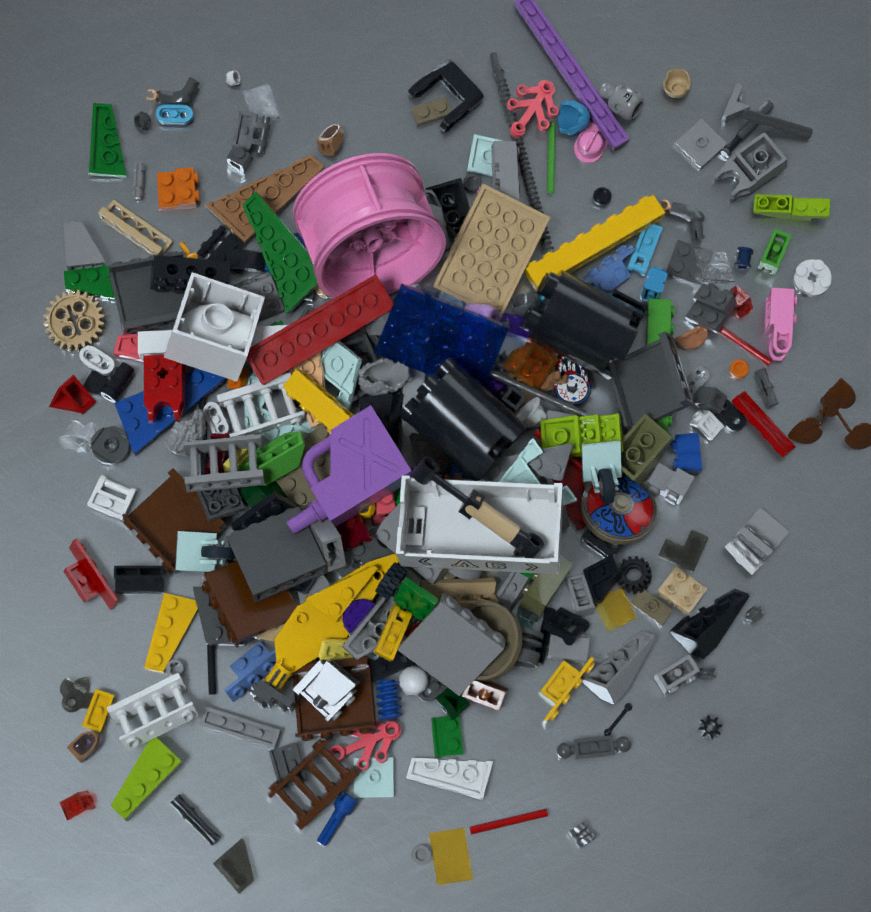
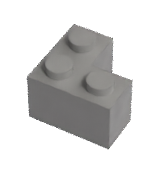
[646,463,695,505]

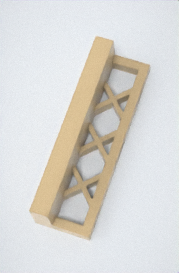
[98,200,173,256]
[419,578,499,608]

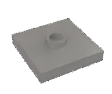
[675,118,728,169]

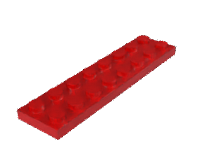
[246,274,396,385]

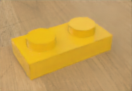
[82,689,114,733]

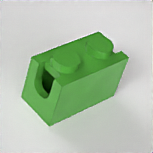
[758,228,792,275]

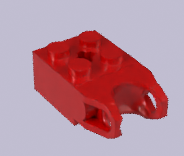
[144,355,186,423]

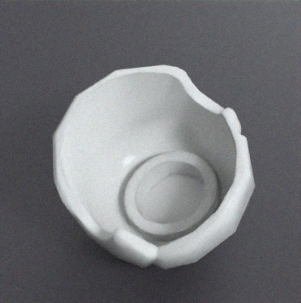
[399,666,429,696]

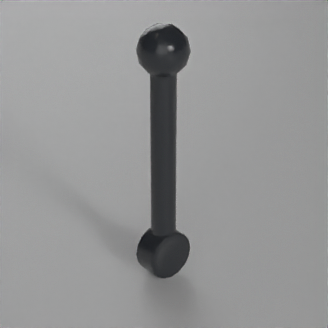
[604,703,632,736]

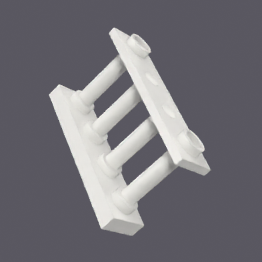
[217,372,305,438]
[107,673,199,752]

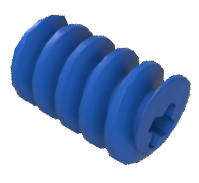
[375,679,403,721]

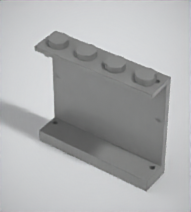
[398,593,505,696]

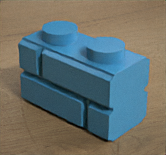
[640,267,668,302]

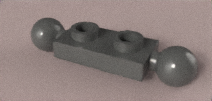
[557,735,631,760]

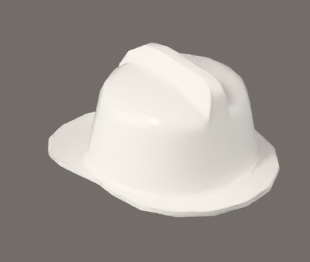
[514,397,547,428]

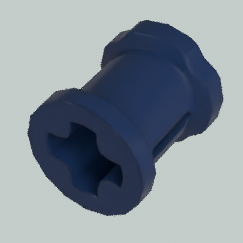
[734,247,754,270]

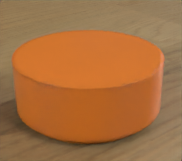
[729,359,749,379]

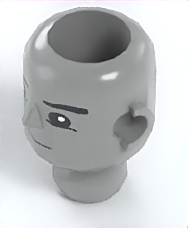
[598,82,644,120]

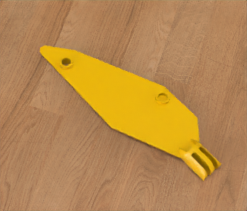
[263,554,399,692]

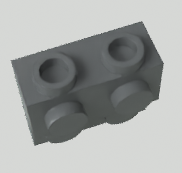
[685,283,738,333]
[249,680,295,712]

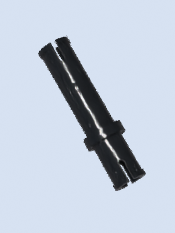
[170,794,221,846]

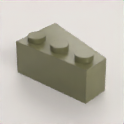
[517,555,574,622]

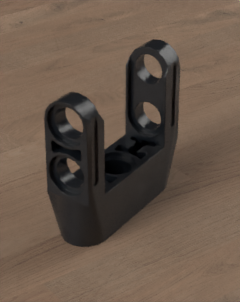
[407,59,484,133]

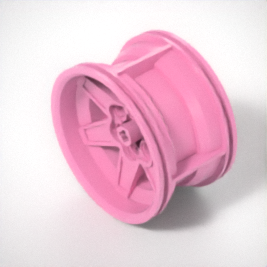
[292,153,446,299]

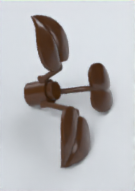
[788,378,871,449]

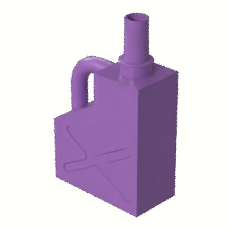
[286,405,413,534]

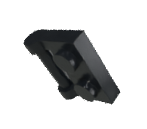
[542,607,590,646]

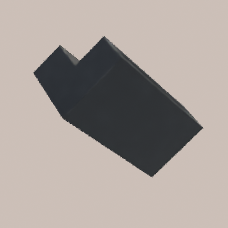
[114,566,166,594]

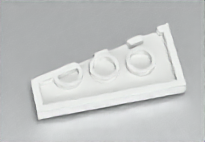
[406,758,493,800]

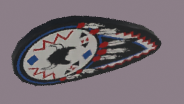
[553,355,592,406]

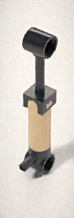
[412,457,544,559]

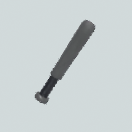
[720,100,774,158]

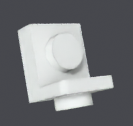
[689,410,724,440]

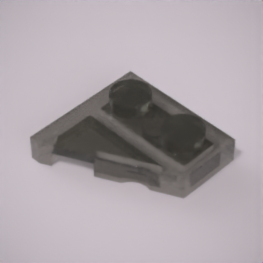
[213,838,255,894]

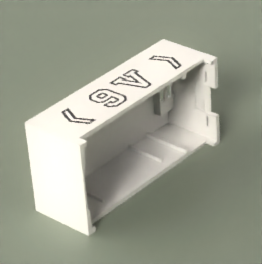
[396,475,563,575]

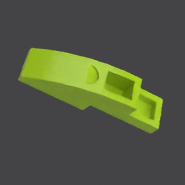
[753,194,831,221]

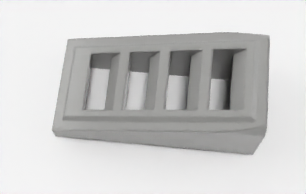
[566,574,595,617]

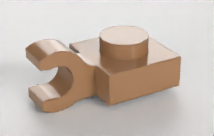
[535,369,567,392]

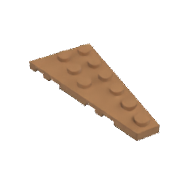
[205,154,325,244]

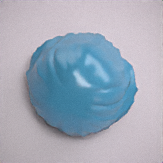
[557,100,590,135]

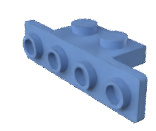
[579,245,636,293]
[224,642,276,702]

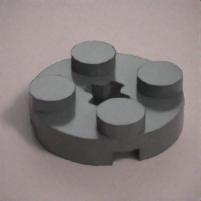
[91,426,130,465]

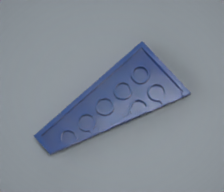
[114,369,227,456]

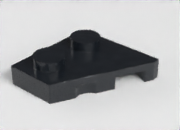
[583,554,623,604]

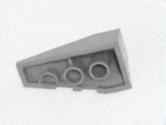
[342,593,416,660]
[580,630,657,705]

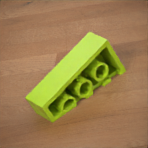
[110,737,183,821]

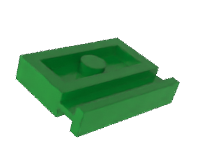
[431,715,463,758]

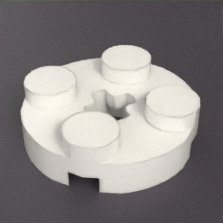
[793,259,832,297]

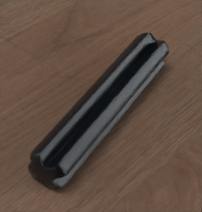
[536,607,556,664]

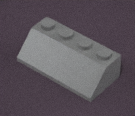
[374,503,449,585]

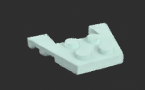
[321,341,362,411]
[499,438,577,506]

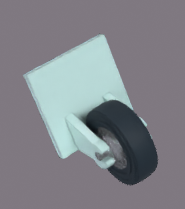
[582,440,622,504]
[175,531,236,572]

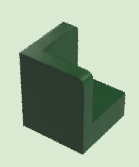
[435,688,470,720]

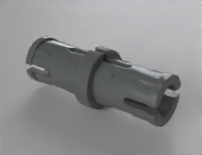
[754,368,779,408]

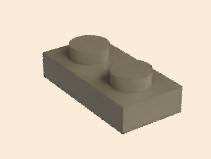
[411,97,451,127]

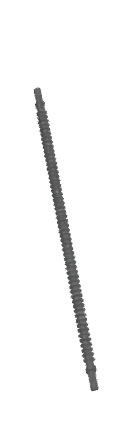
[490,52,555,255]

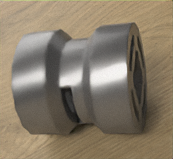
[569,821,595,849]

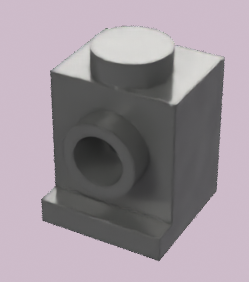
[226,146,253,174]

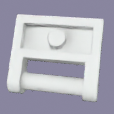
[87,475,137,521]

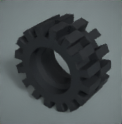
[617,556,652,594]

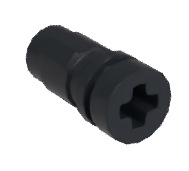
[99,362,135,403]

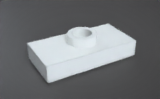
[725,537,763,575]

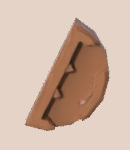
[674,326,708,350]

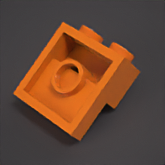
[157,167,200,210]

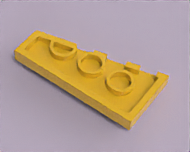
[144,593,198,674]

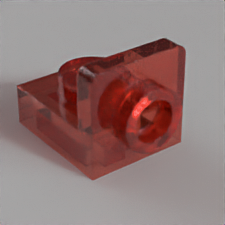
[730,285,753,319]
[59,790,95,821]

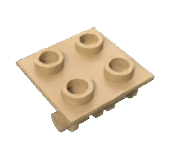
[657,566,708,615]

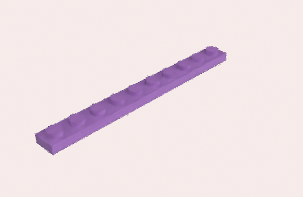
[514,0,629,150]

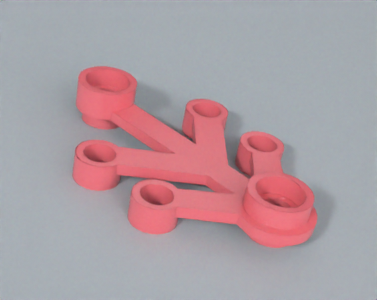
[506,80,559,138]
[329,721,401,771]

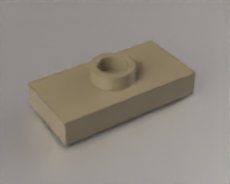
[630,589,673,626]

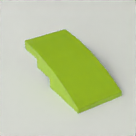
[540,413,623,457]

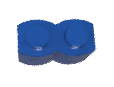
[671,433,702,474]

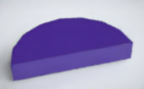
[342,599,375,634]

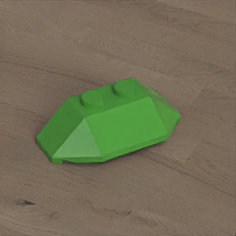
[238,431,305,486]

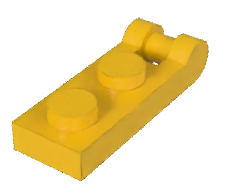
[373,604,412,662]

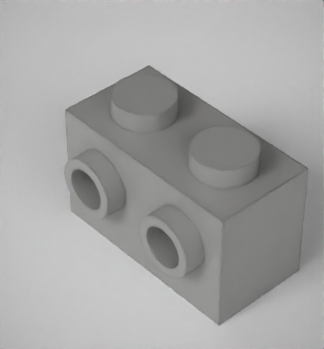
[654,654,700,694]

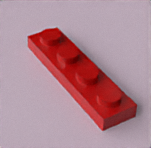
[732,391,796,457]

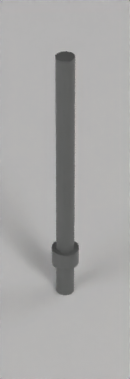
[479,365,587,417]

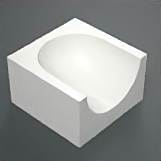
[164,272,265,382]

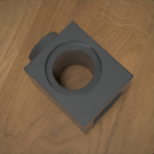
[693,386,727,414]

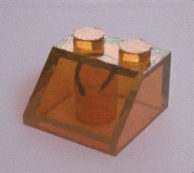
[502,341,559,390]

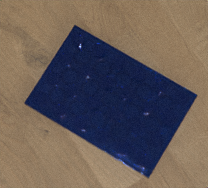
[374,283,510,387]

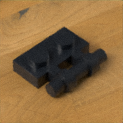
[197,225,245,261]

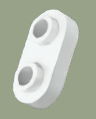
[79,346,115,376]
[203,402,232,434]

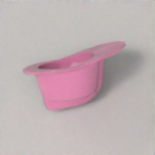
[574,123,608,163]

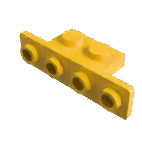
[540,656,595,721]

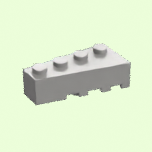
[491,141,520,202]

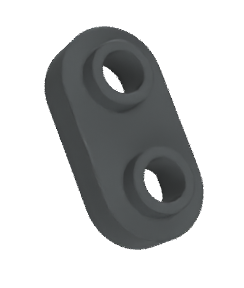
[418,677,448,702]

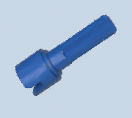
[317,791,358,846]

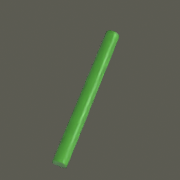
[547,122,556,194]

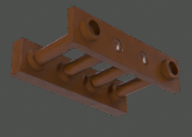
[268,738,359,830]

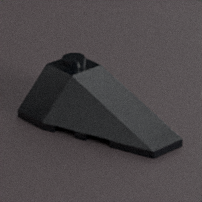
[670,588,750,659]

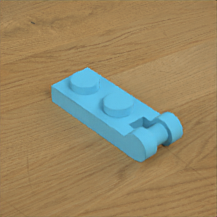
[627,224,663,276]

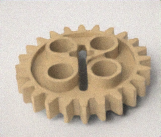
[43,290,105,351]

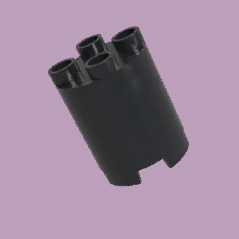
[519,270,644,380]
[398,357,527,481]

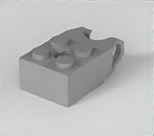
[715,132,787,200]

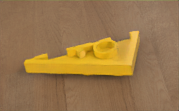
[305,565,378,622]

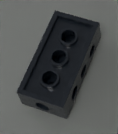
[150,255,230,294]

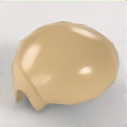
[663,68,691,98]

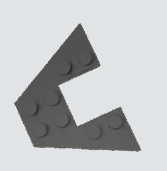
[482,443,573,482]

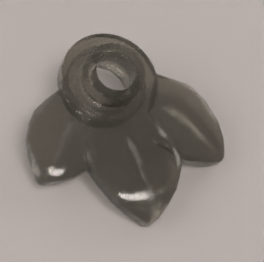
[60,677,94,712]

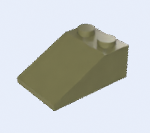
[621,413,673,485]

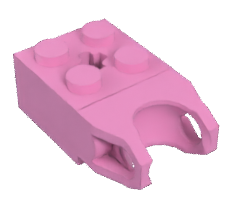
[764,288,797,361]

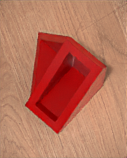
[49,375,96,414]

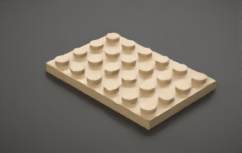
[432,183,550,319]

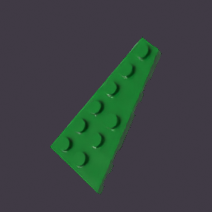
[243,192,318,314]

